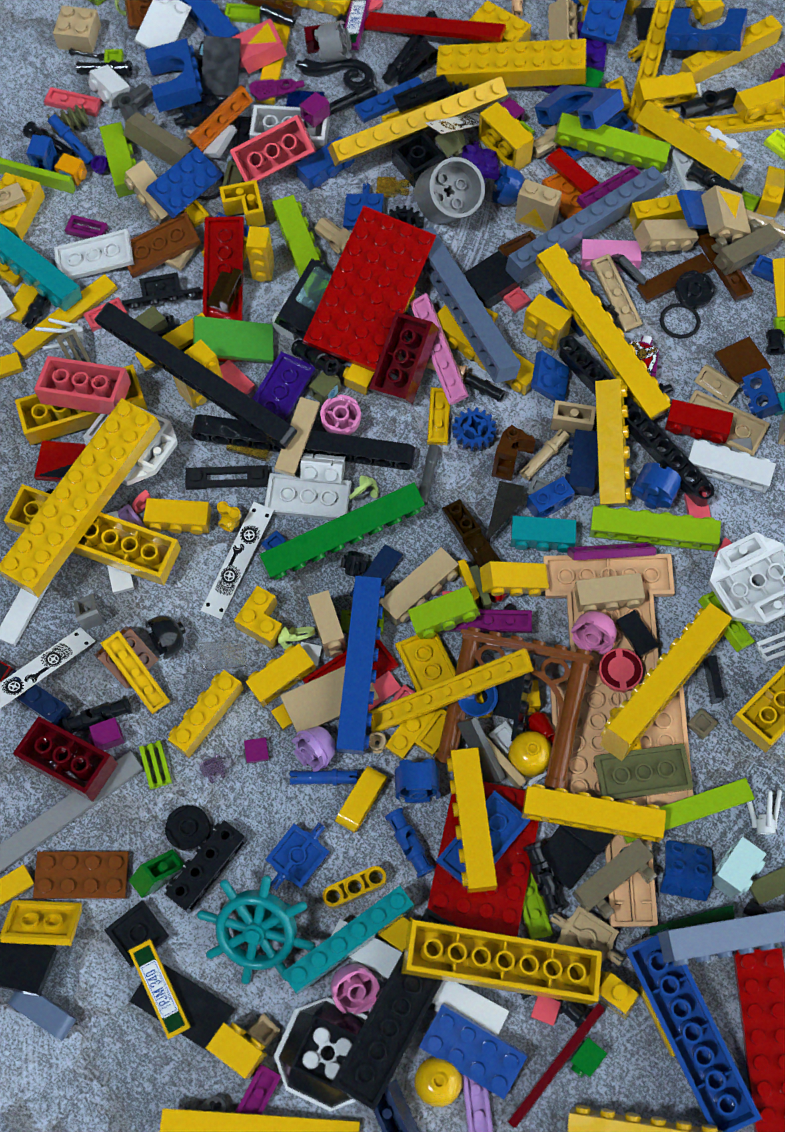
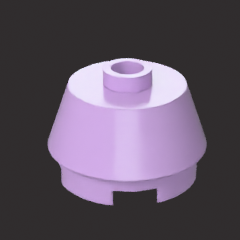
[292,726,336,772]

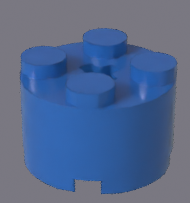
[631,462,682,509]
[395,759,441,803]

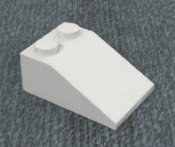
[134,0,191,49]

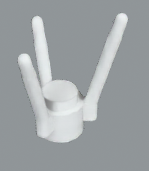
[35,318,83,350]
[747,790,782,835]

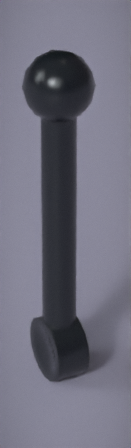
[68,48,104,61]

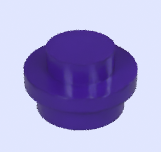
[91,155,108,174]

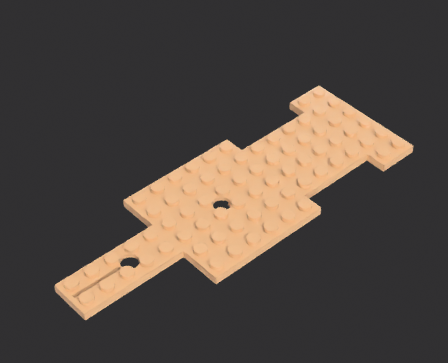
[543,554,693,928]

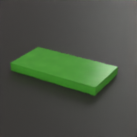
[193,316,274,363]

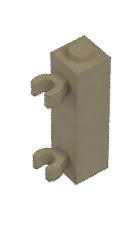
[123,112,193,166]
[711,219,782,276]
[572,838,657,919]

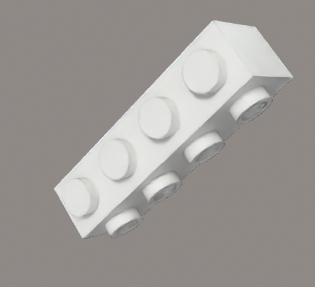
[688,440,776,493]

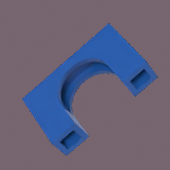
[665,8,748,51]
[145,38,203,113]
[534,85,624,130]

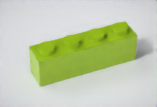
[99,122,136,198]

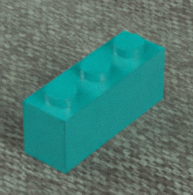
[510,516,576,553]

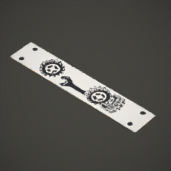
[425,112,480,134]
[200,502,274,619]
[0,627,96,709]

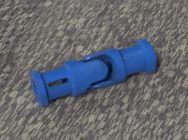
[385,808,435,879]

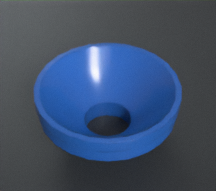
[458,686,498,717]

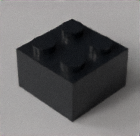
[391,130,445,188]

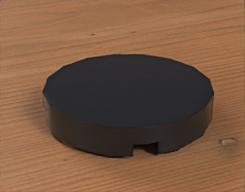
[674,270,715,309]
[165,805,211,851]

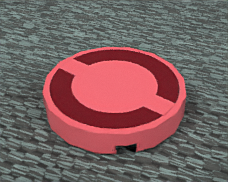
[598,648,643,692]

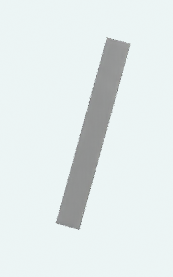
[0,751,144,874]

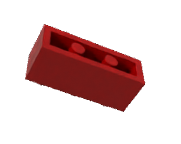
[664,399,734,444]

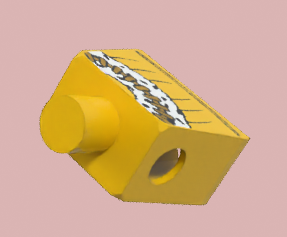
[599,971,639,1020]

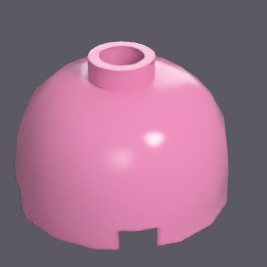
[320,394,361,435]
[571,611,617,654]
[330,963,380,1015]

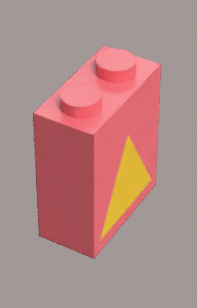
[231,18,287,74]

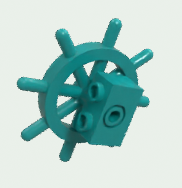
[197,875,316,985]

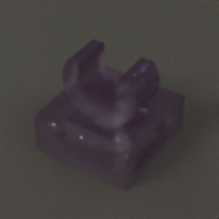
[199,754,225,784]

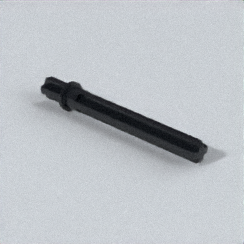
[382,11,438,84]

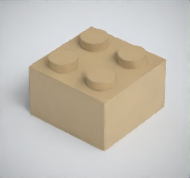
[53,5,101,53]

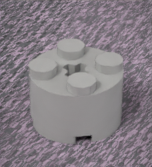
[315,20,352,62]

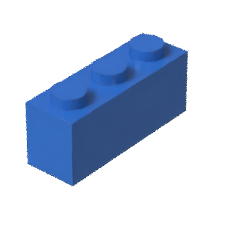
[295,136,355,191]

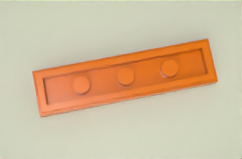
[188,85,253,151]

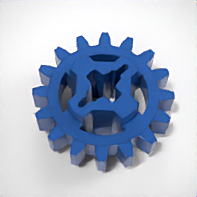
[452,407,497,451]

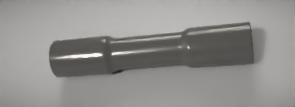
[418,445,441,505]

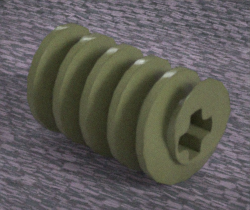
[47,103,89,137]

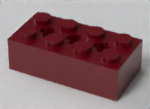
[369,312,439,405]
[13,716,118,802]

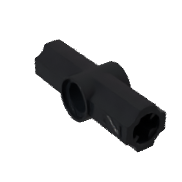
[680,87,737,119]

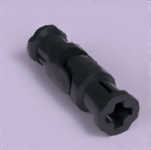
[685,161,744,194]
[291,340,340,376]
[62,695,133,734]
[523,841,566,915]

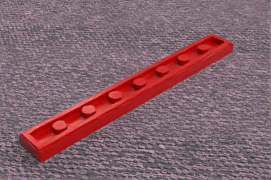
[364,12,506,42]

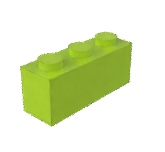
[407,585,481,639]

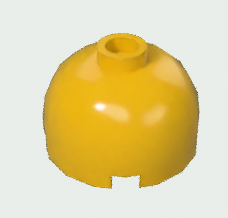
[508,731,552,778]
[414,1056,462,1107]

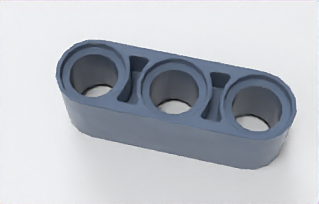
[7,991,77,1041]

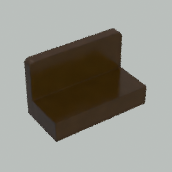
[207,268,244,313]

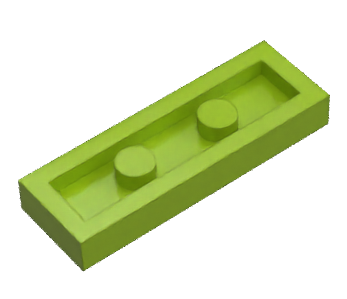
[698,591,755,653]

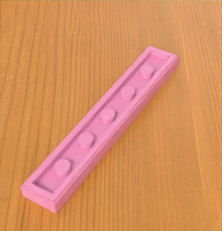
[410,293,469,405]

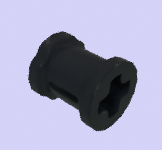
[766,329,784,355]
[558,1001,590,1028]

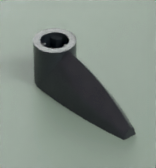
[397,41,438,85]

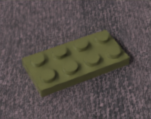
[594,744,694,801]

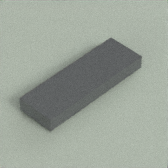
[457,717,505,783]

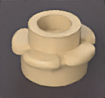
[368,732,388,754]

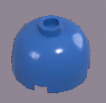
[492,165,524,205]

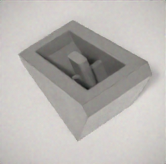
[73,593,105,631]

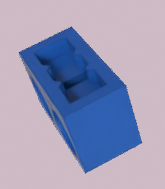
[26,135,59,172]
[742,368,783,419]
[526,476,575,518]

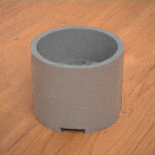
[414,157,485,224]

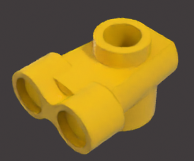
[217,501,241,532]

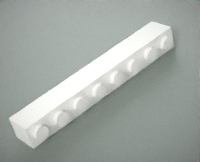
[331,919,509,1035]

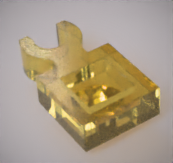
[376,176,409,197]

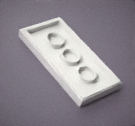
[54,229,134,280]
[264,473,352,520]

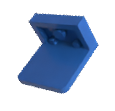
[660,840,713,901]

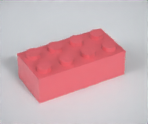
[229,115,317,182]
[34,356,131,415]

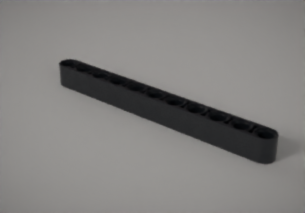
[94,302,297,449]
[558,336,715,507]
[191,414,415,470]

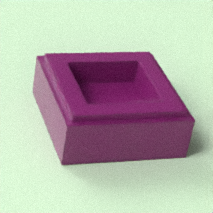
[244,737,269,764]

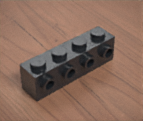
[165,820,248,914]

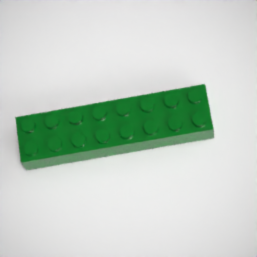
[257,482,425,581]

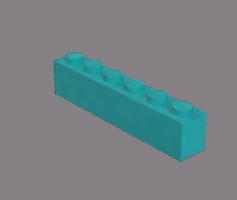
[0,223,82,312]
[282,885,414,995]

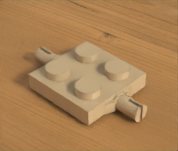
[550,905,624,966]

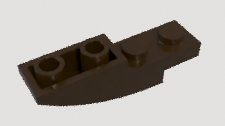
[442,499,502,570]

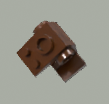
[491,425,536,481]

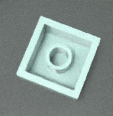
[712,837,766,898]

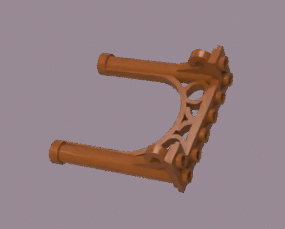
[434,627,595,789]

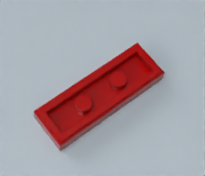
[545,147,599,194]

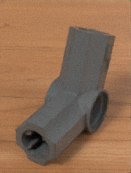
[117,82,153,124]

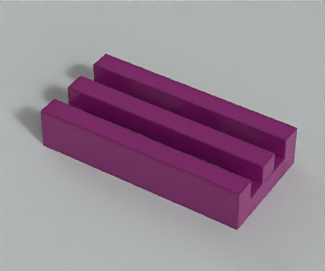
[65,215,109,239]

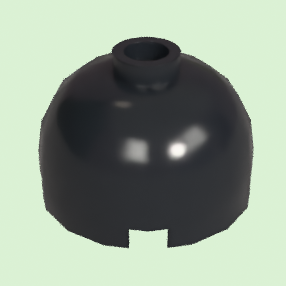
[145,615,186,660]

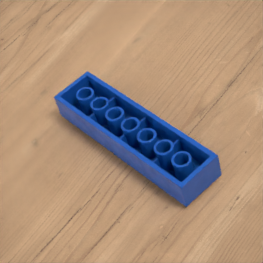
[624,928,762,1132]

